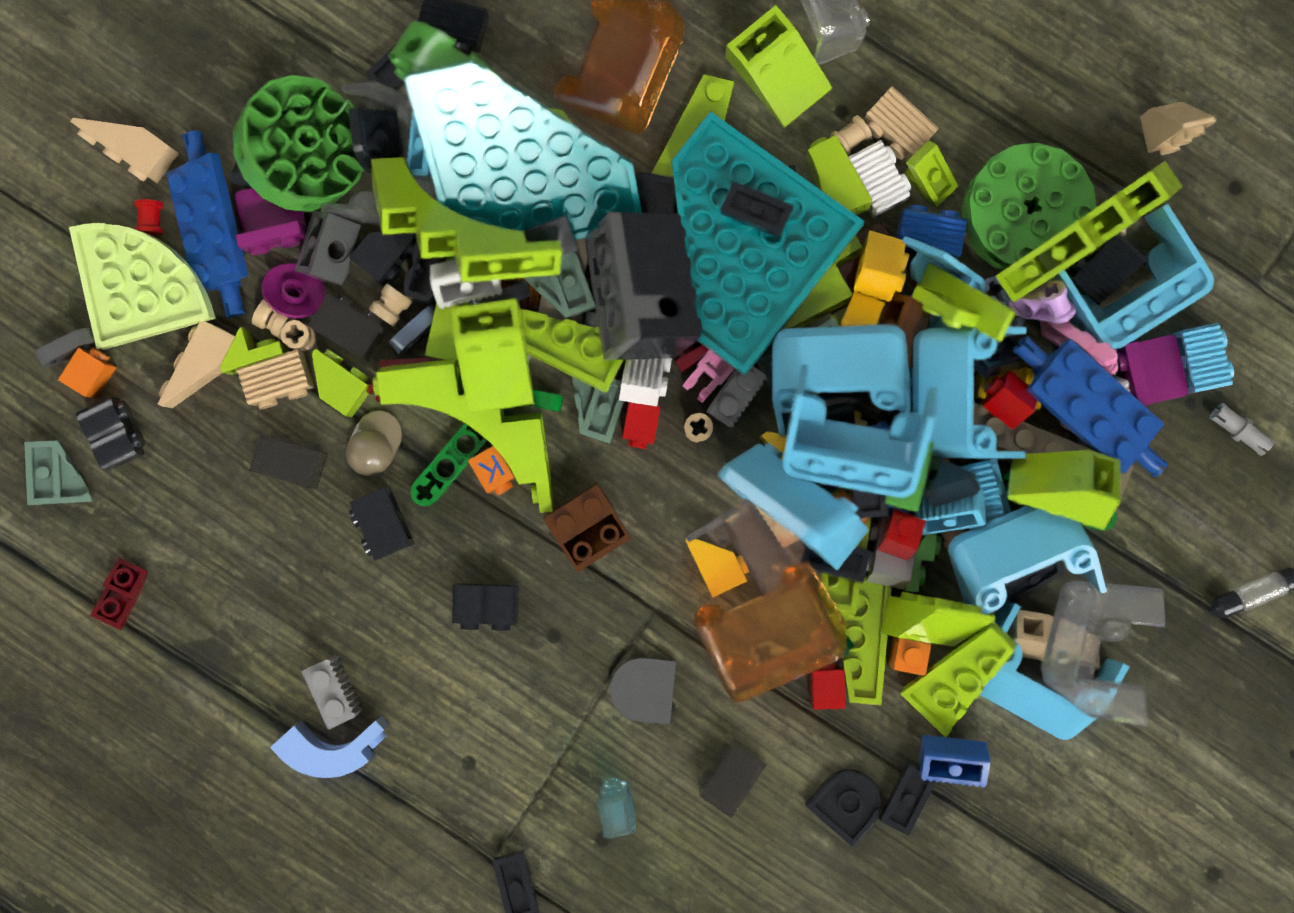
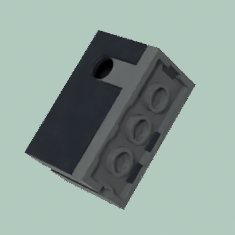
[585,212,702,360]

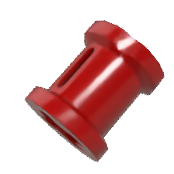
[134,199,164,236]

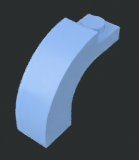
[270,716,390,778]

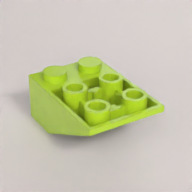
[725,5,832,128]
[451,299,534,414]
[1007,450,1120,530]
[882,592,995,647]

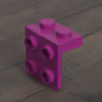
[235,188,308,255]
[1114,335,1188,406]

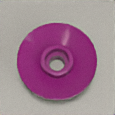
[262,264,326,318]

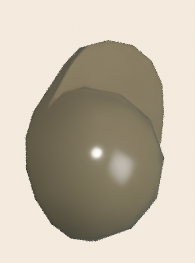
[345,410,402,476]

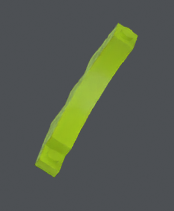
[771,135,873,344]
[371,157,562,282]
[995,161,1183,303]
[373,358,554,513]

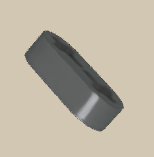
[35,328,96,368]

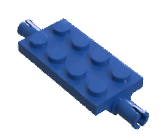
[166,131,249,318]
[1013,336,1168,478]

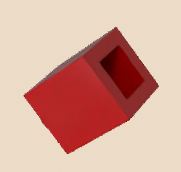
[983,370,1038,430]
[622,402,661,449]
[877,509,926,561]
[809,661,846,710]

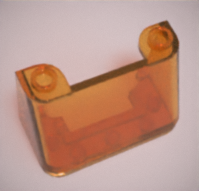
[553,0,685,135]
[694,561,846,702]

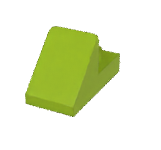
[904,140,958,208]
[220,327,289,375]

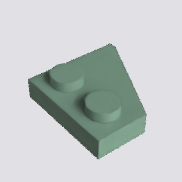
[524,250,596,319]
[572,377,624,444]
[24,440,94,505]

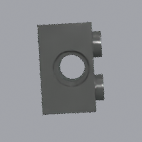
[295,211,361,286]

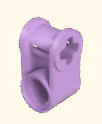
[1009,280,1076,324]

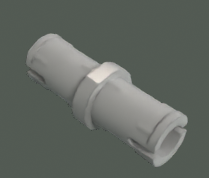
[1209,403,1274,456]

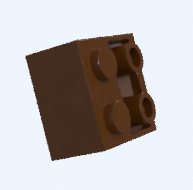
[543,482,632,573]

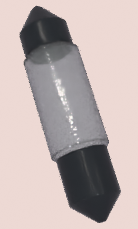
[1210,567,1294,618]

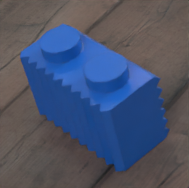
[896,205,967,260]
[919,735,990,788]

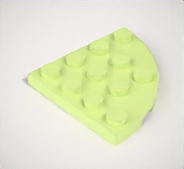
[69,223,216,350]

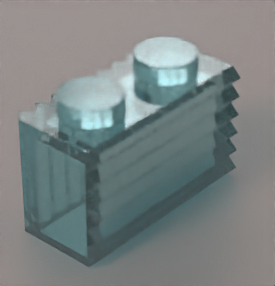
[596,778,636,839]

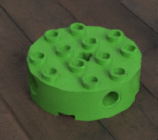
[388,20,504,82]
[233,75,364,212]
[961,143,1096,271]

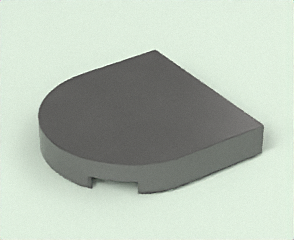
[610,657,676,724]

